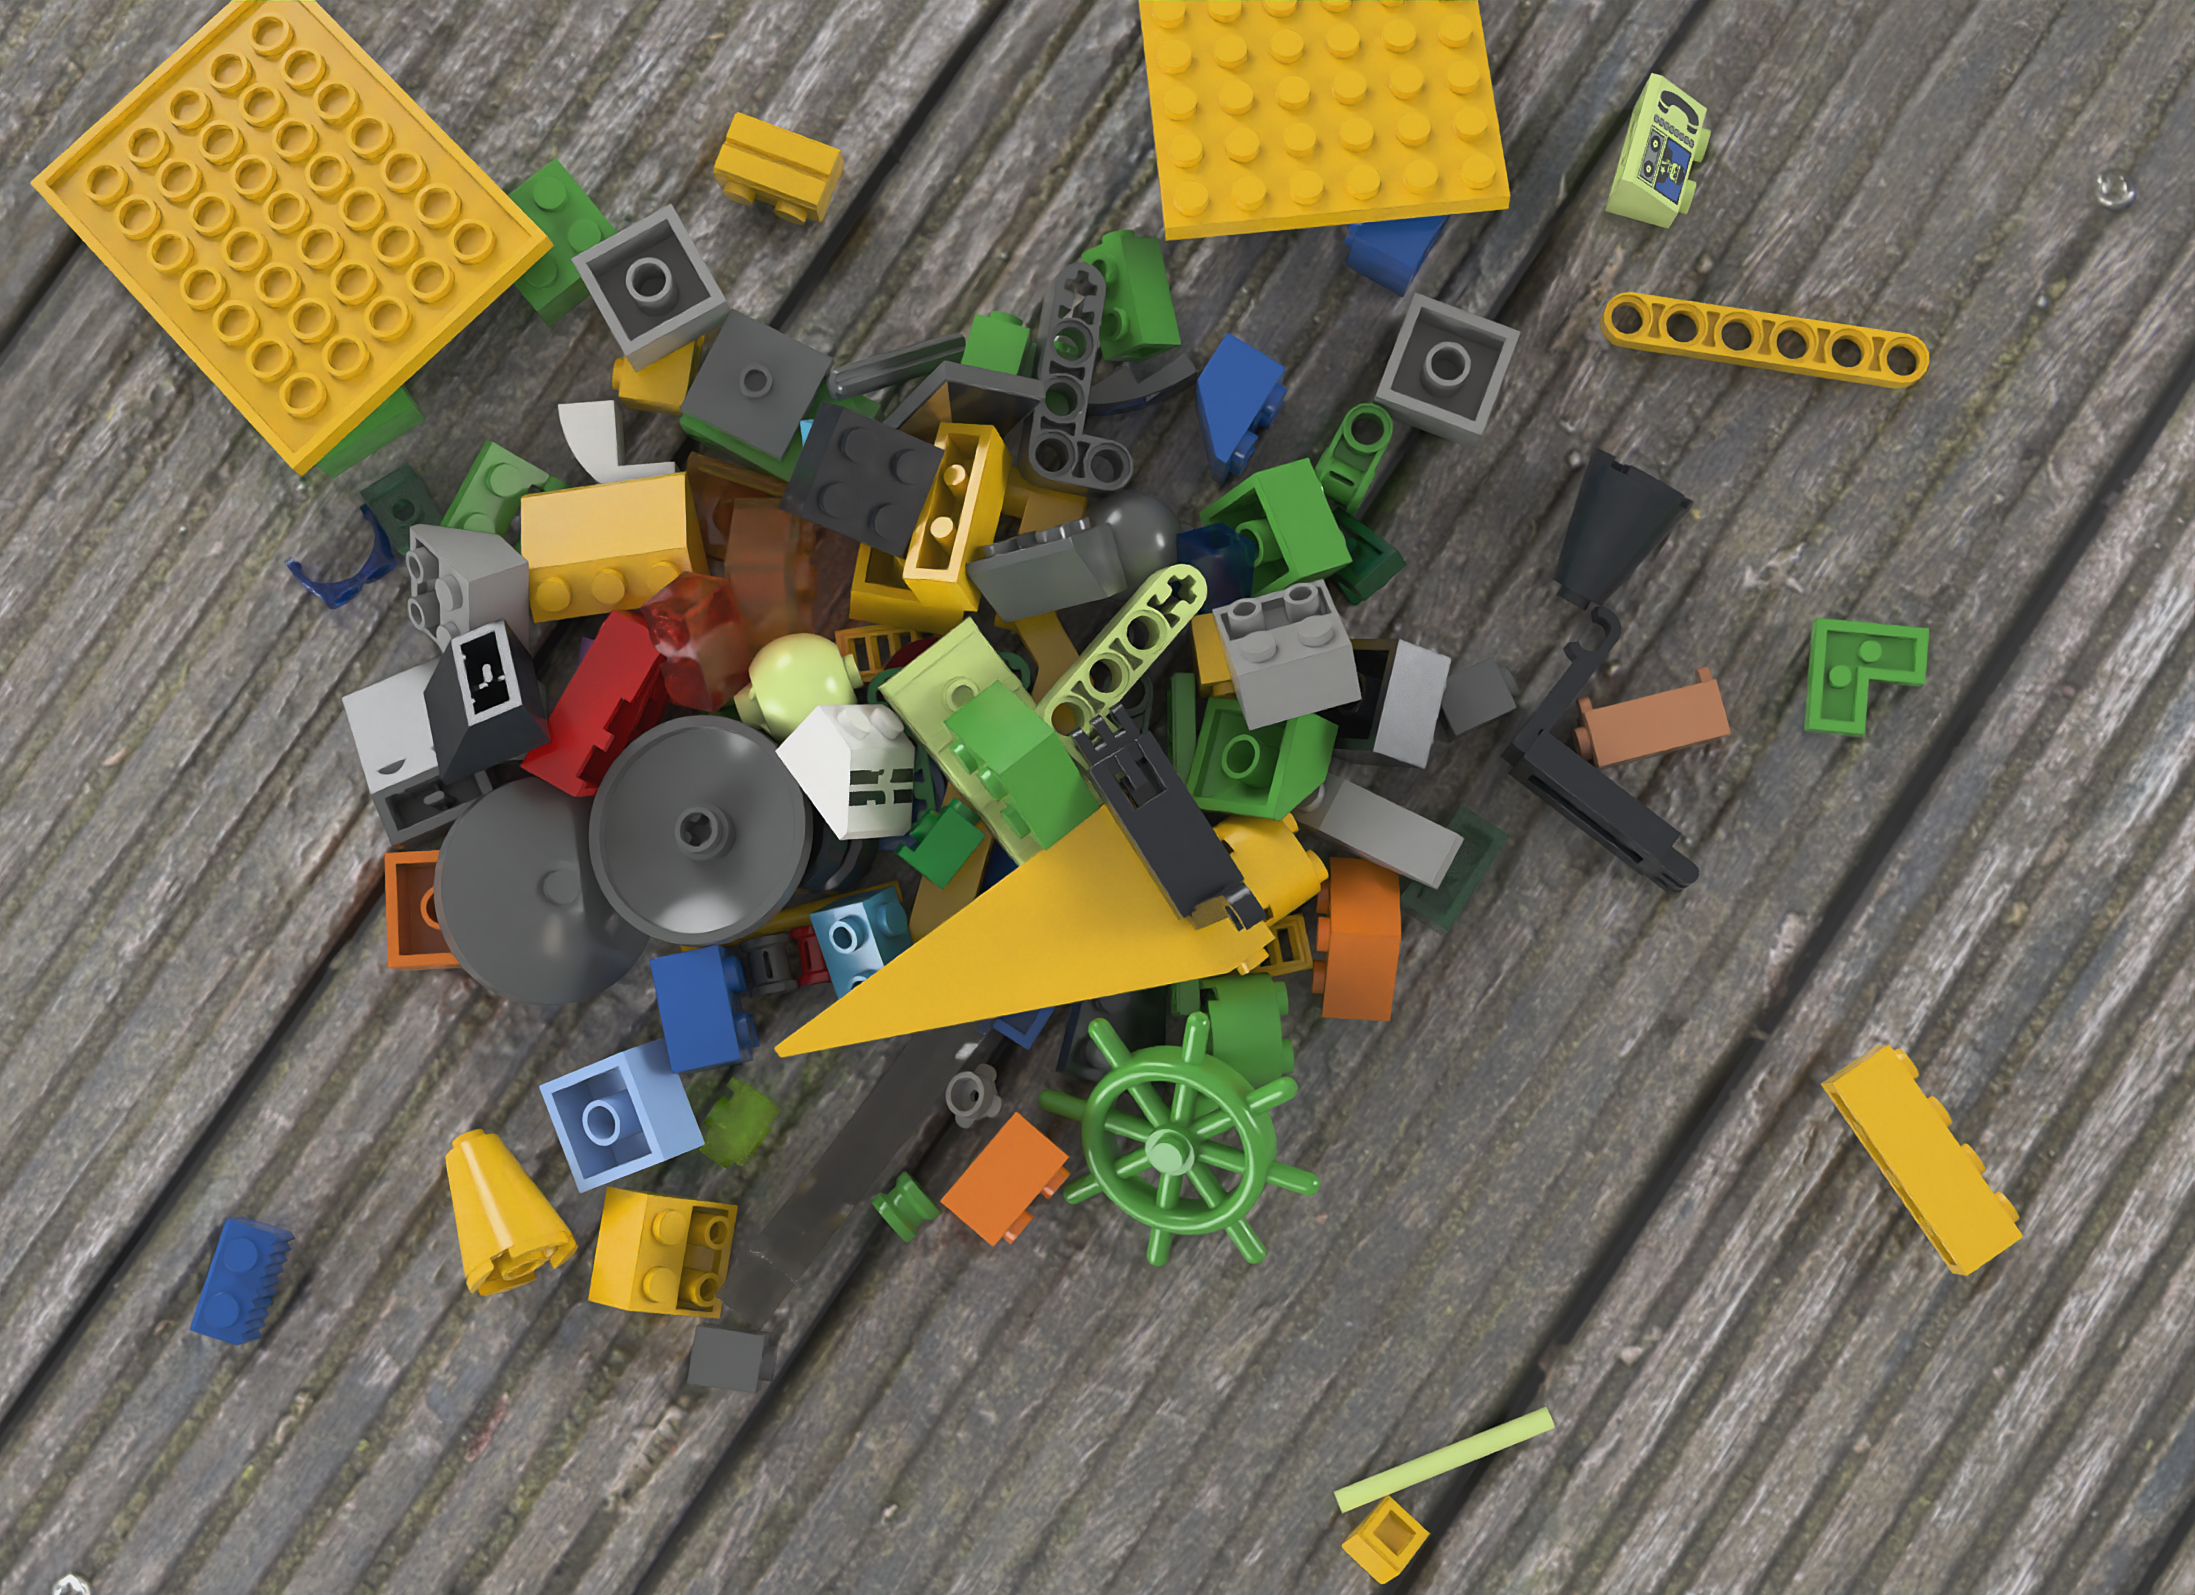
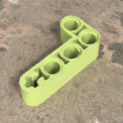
[1033,564,1207,783]

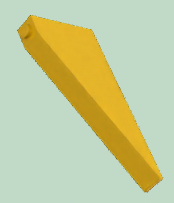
[774,789,1275,1058]

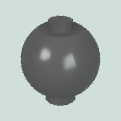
[1081,490,1197,602]

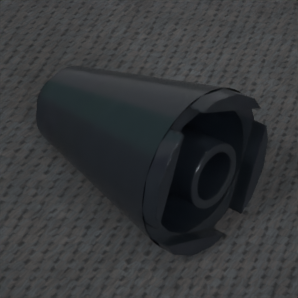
[1552,448,1694,611]

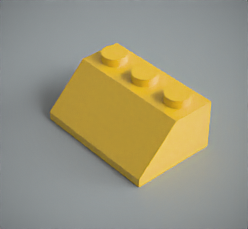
[521,471,711,623]

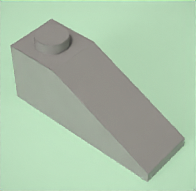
[1290,772,1464,889]

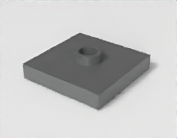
[680,308,835,462]

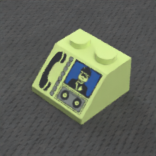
[1605,73,1711,229]

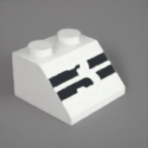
[775,704,915,840]

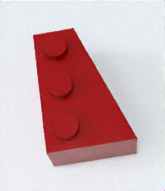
[520,610,695,797]

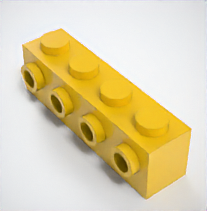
[1821,1044,2024,1276]

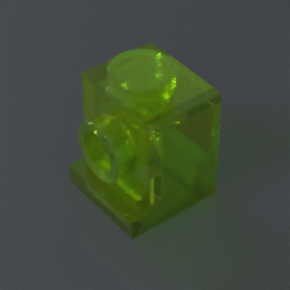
[699,1077,785,1169]

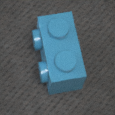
[809,885,914,1000]

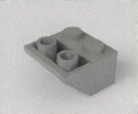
[406,524,529,653]
[1212,579,1362,730]

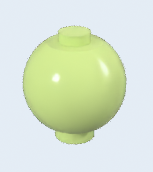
[732,633,864,743]

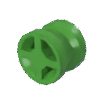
[871,1171,943,1243]

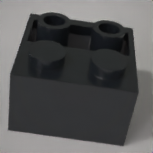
[423,618,551,785]

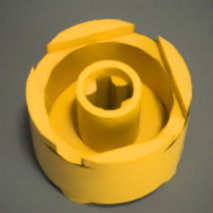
[1212,812,1329,928]

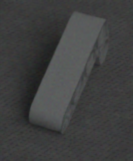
[1018,262,1133,498]

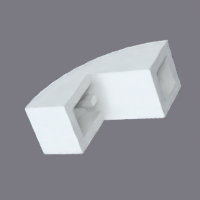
[558,400,681,484]

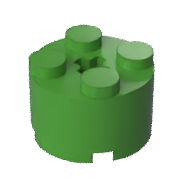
[1200,972,1294,1088]

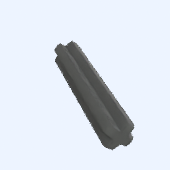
[825,333,966,401]

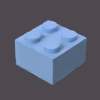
[539,1037,705,1193]

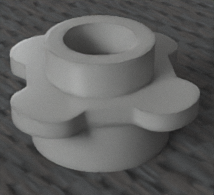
[946,1064,1004,1129]

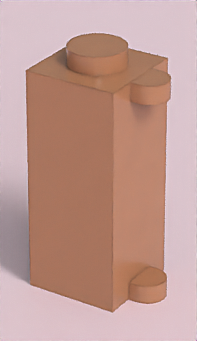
[1572,666,1731,771]

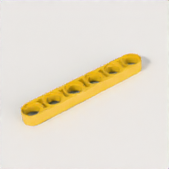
[1600,292,1930,389]

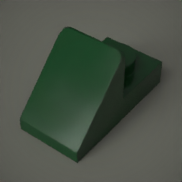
[1327,506,1407,606]

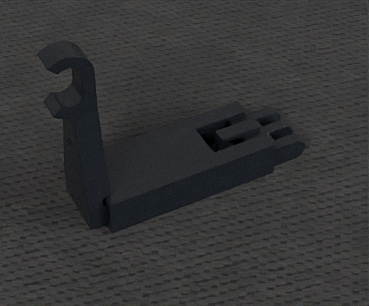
[1500,606,1699,895]
[1069,702,1267,932]

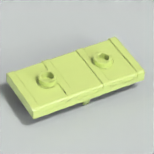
[878,616,1103,867]

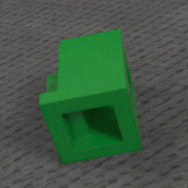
[893,797,986,890]

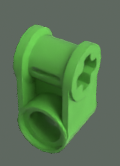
[1314,403,1393,516]

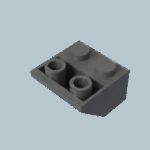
[966,517,1128,623]

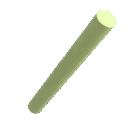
[1334,1407,1555,1513]

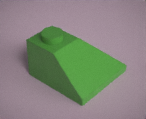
[1186,697,1339,821]

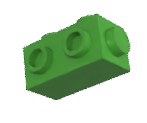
[1082,230,1181,362]

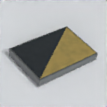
[883,360,1046,445]

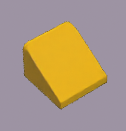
[1342,1495,1430,1584]

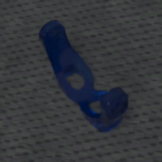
[284,502,398,609]

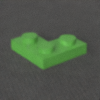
[1804,618,1929,737]

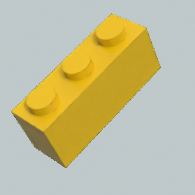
[902,422,1013,612]

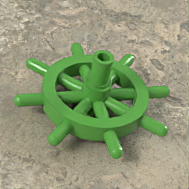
[1038,1012,1321,1267]

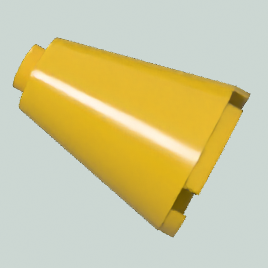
[445,1129,578,1296]

